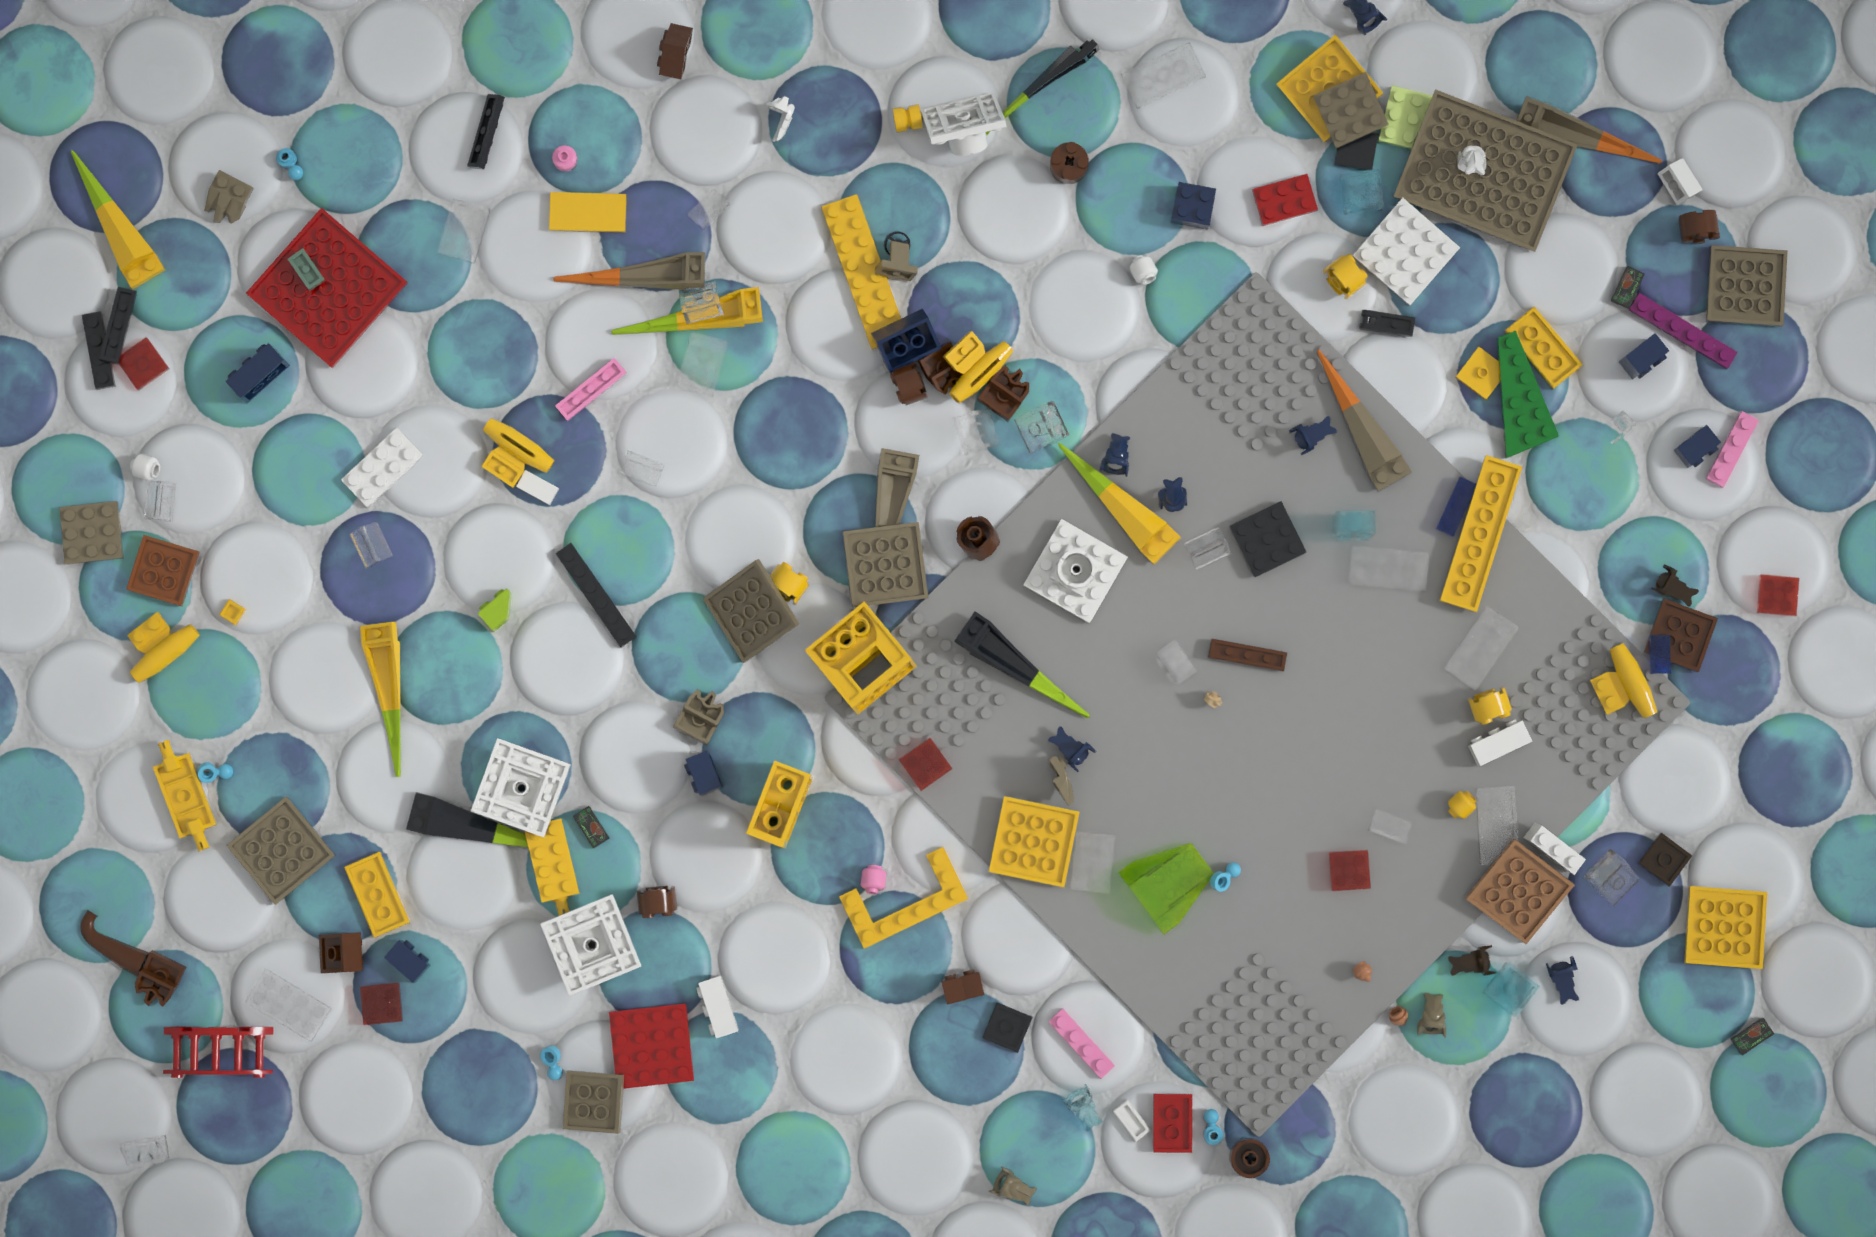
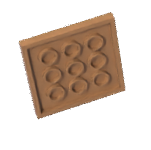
[1465,838,1575,944]

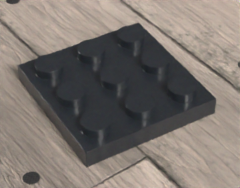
[1229,501,1307,578]

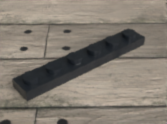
[555,543,637,648]

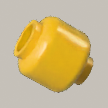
[1448,791,1477,819]

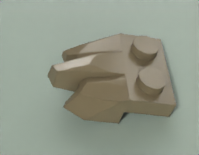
[204,170,254,224]
[673,689,724,746]
[1048,755,1074,806]

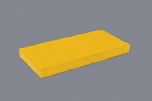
[549,192,627,233]
[1504,307,1583,389]
[344,852,410,938]

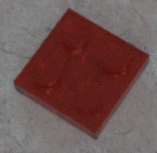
[119,337,170,391]
[1757,574,1799,617]
[899,738,952,791]
[1329,850,1371,891]
[360,983,403,1025]

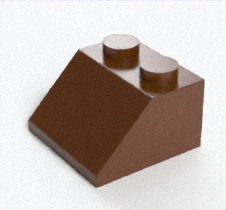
[319,932,363,973]

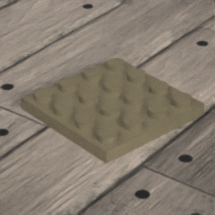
[1706,245,1788,327]
[842,522,928,608]
[703,559,800,663]
[226,796,336,905]

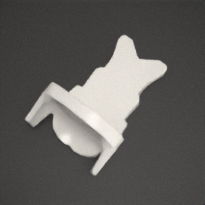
[766,96,795,142]
[1457,145,1486,175]

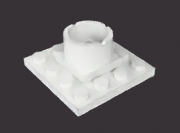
[920,92,1007,156]
[1023,519,1128,624]
[471,738,571,837]
[540,894,642,996]

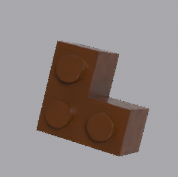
[657,23,693,79]
[941,969,985,1005]

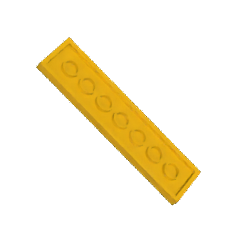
[821,194,901,350]
[1439,455,1522,613]

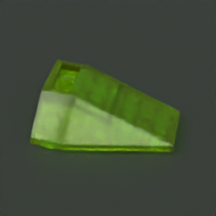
[1118,843,1214,935]

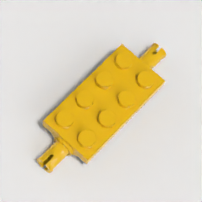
[153,740,217,852]
[524,819,579,916]

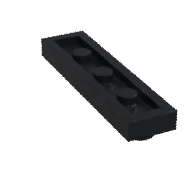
[467,94,505,170]
[99,287,137,365]
[82,311,116,390]

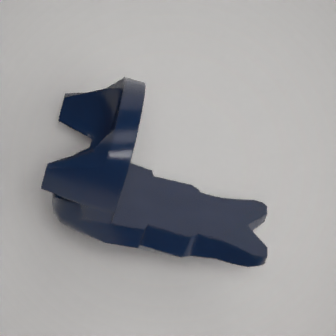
[1343,0,1387,35]
[1289,416,1337,455]
[1100,433,1130,477]
[1158,477,1187,512]
[1048,726,1097,772]
[1546,956,1579,1005]

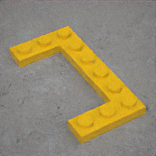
[839,847,968,949]

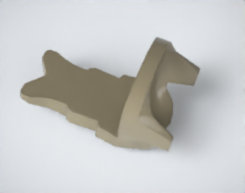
[1417,993,1446,1038]
[989,1166,1037,1205]

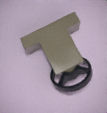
[875,231,918,281]

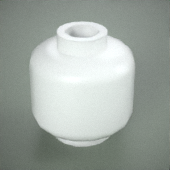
[1130,255,1158,285]
[130,454,160,481]

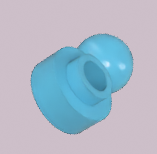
[276,148,303,180]
[197,762,233,783]
[1210,862,1241,892]
[540,1045,563,1080]
[1203,1109,1223,1145]

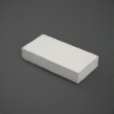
[516,470,559,505]
[1112,1099,1151,1142]

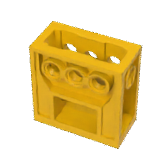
[805,601,917,715]
[746,760,813,849]

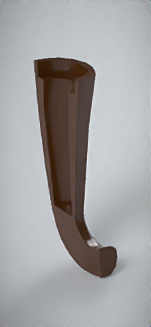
[80,910,150,977]

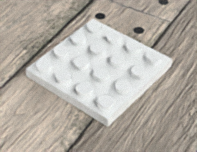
[1352,198,1460,306]

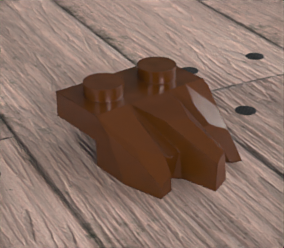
[917,341,962,395]
[977,365,1029,422]
[135,950,187,1007]

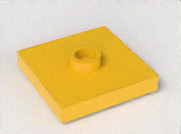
[1455,347,1500,400]

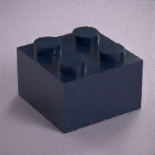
[1171,182,1216,230]
[1619,333,1669,380]
[684,751,723,796]

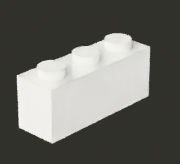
[1468,719,1532,767]
[1523,823,1586,875]
[696,976,739,1038]

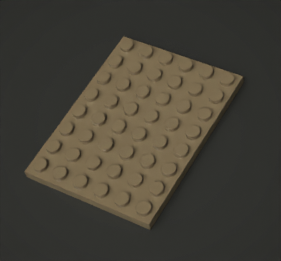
[1393,89,1577,252]

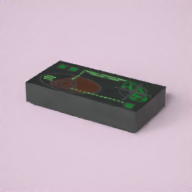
[1611,266,1645,309]
[573,806,610,849]
[1731,1018,1774,1055]

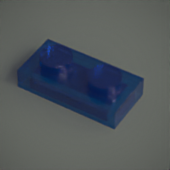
[1649,635,1671,674]

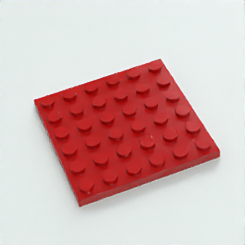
[246,208,408,368]

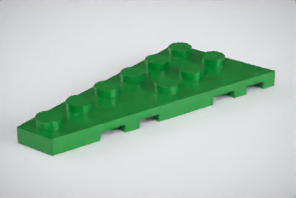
[1497,330,1559,458]

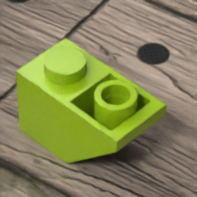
[478,589,511,632]

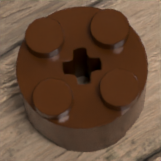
[1050,142,1089,184]
[1678,210,1720,245]
[890,362,928,406]
[956,516,1000,561]
[636,886,677,918]
[1229,1138,1270,1178]

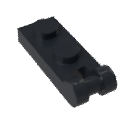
[1359,310,1415,337]

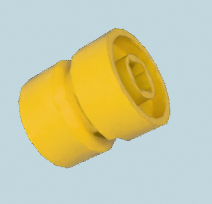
[892,104,923,133]

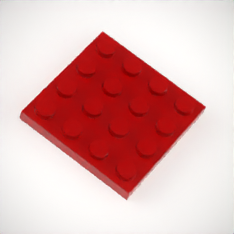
[609,1003,694,1089]

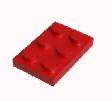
[1252,174,1318,226]
[1153,1094,1192,1153]

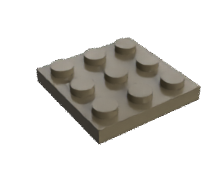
[1313,72,1389,149]
[59,501,124,565]
[563,1070,624,1134]

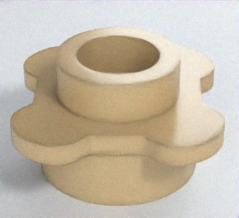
[1204,691,1223,708]

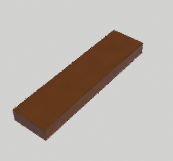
[1208,639,1287,672]

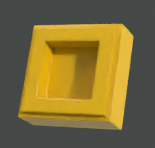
[219,599,246,625]

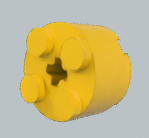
[1323,254,1368,299]
[770,562,809,605]
[1468,687,1512,725]

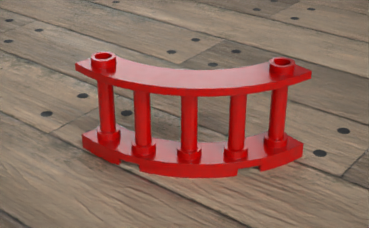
[163,1026,273,1078]

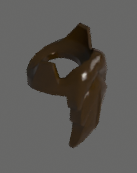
[1651,564,1699,607]
[1448,945,1497,976]

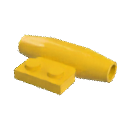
[943,331,1013,404]
[481,418,555,488]
[127,612,200,683]
[1590,643,1657,719]

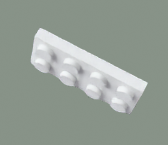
[341,428,424,508]

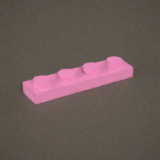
[555,358,627,421]
[1706,411,1759,488]
[1048,1008,1115,1078]

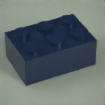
[871,308,942,373]
[225,343,290,403]

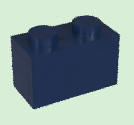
[1674,425,1721,468]
[384,940,431,983]

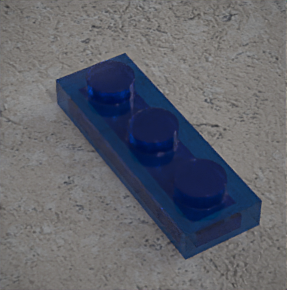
[1436,477,1476,537]

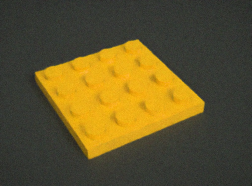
[1276,35,1384,143]
[989,796,1080,887]
[1684,886,1767,969]

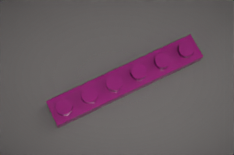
[1629,293,1738,369]

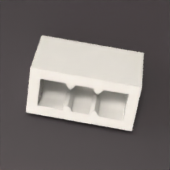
[1657,158,1702,205]

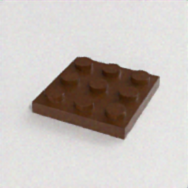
[1643,598,1718,673]

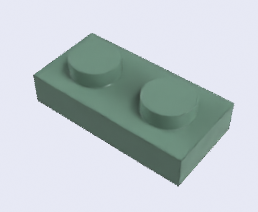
[288,248,326,291]

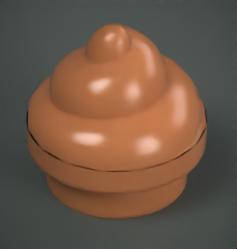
[1352,961,1372,982]
[1389,1006,1408,1026]

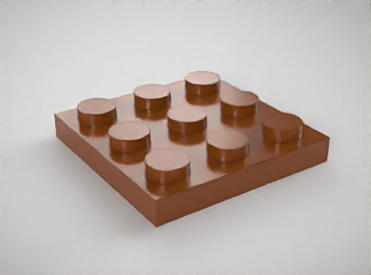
[126,535,200,607]

